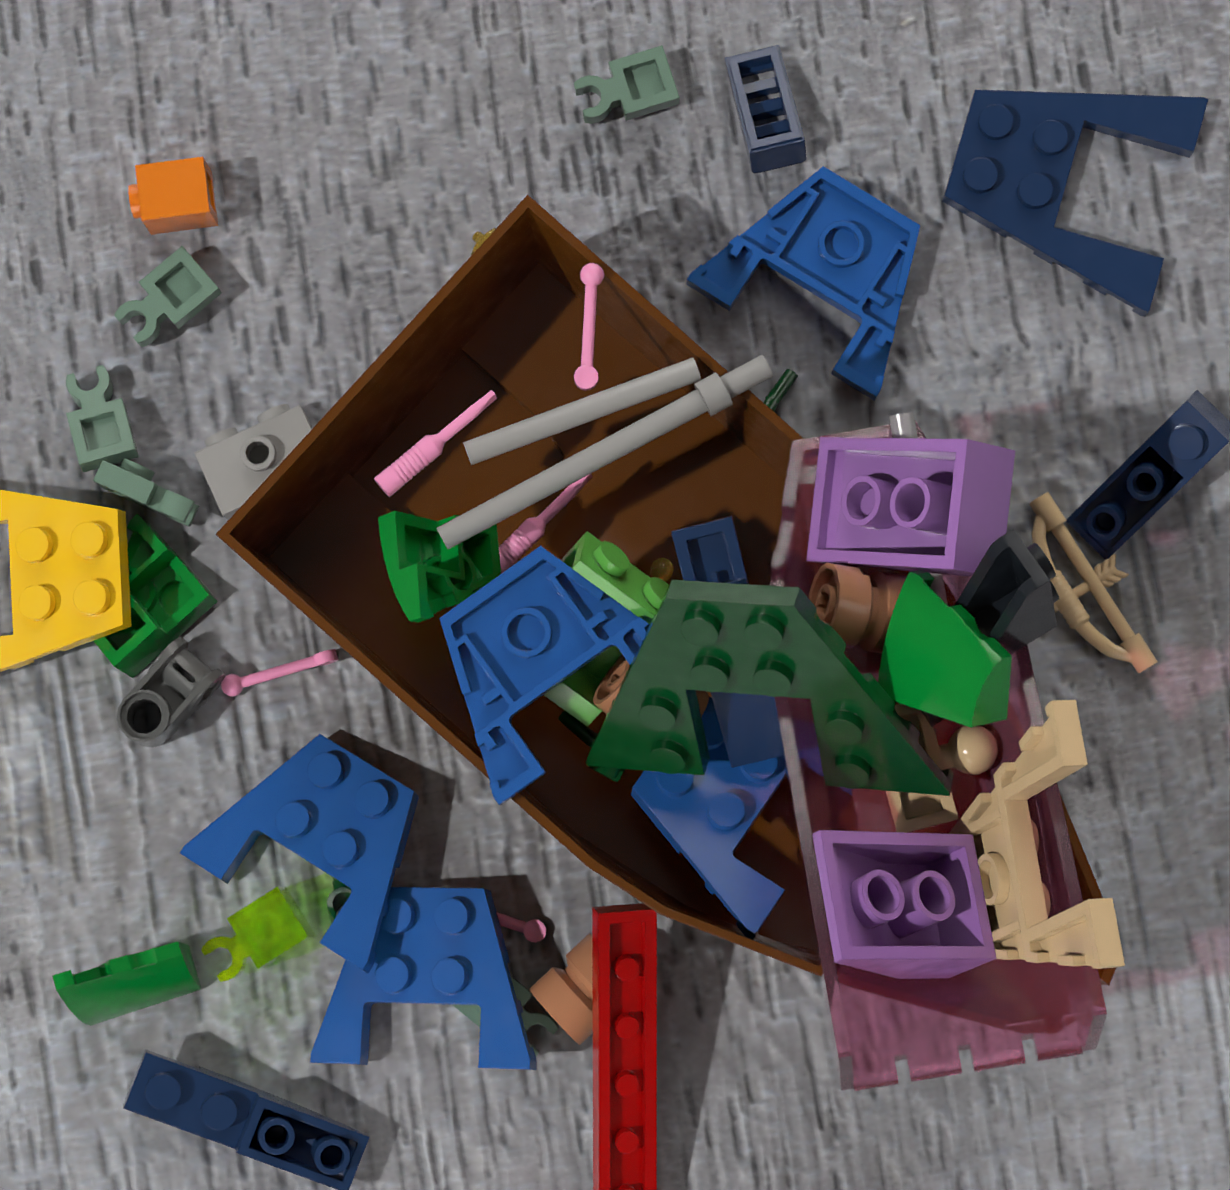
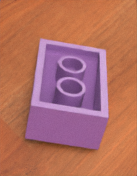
[806,437,1015,576]
[812,830,997,979]

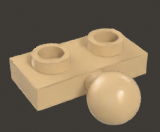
[886,704,998,833]

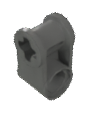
[117,637,225,748]

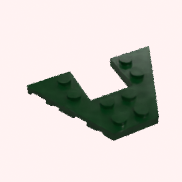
[586,580,954,796]

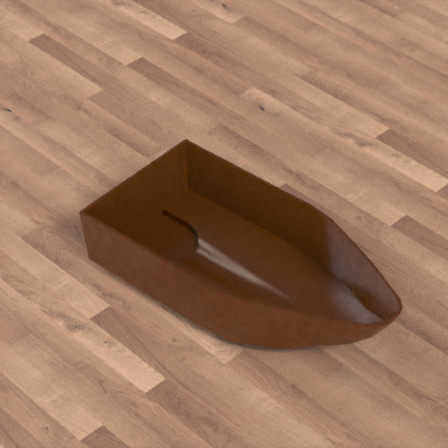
[215,194,1117,1035]

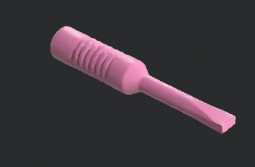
[374,390,497,497]
[499,474,593,574]

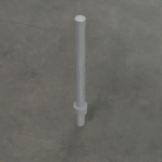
[437,355,773,549]

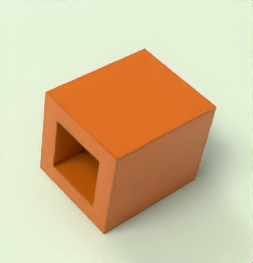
[128,156,218,235]

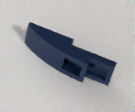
[671,516,791,768]
[123,1049,370,1190]

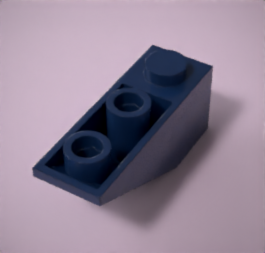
[1066,390,1230,559]

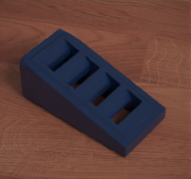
[724,45,806,173]

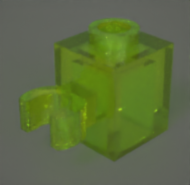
[201,886,316,982]

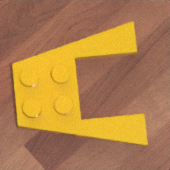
[0,490,132,672]

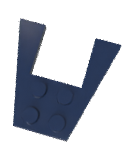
[942,90,1208,317]

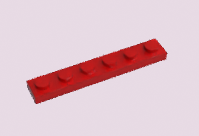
[592,903,657,1190]

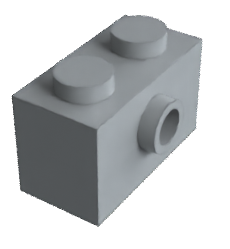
[194,404,313,520]

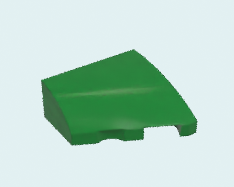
[378,511,501,623]
[94,513,218,678]
[878,570,1012,728]
[52,942,202,1026]

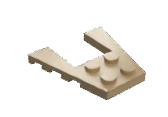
[949,700,1125,969]

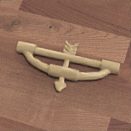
[1029,492,1158,674]

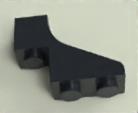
[920,529,1059,727]

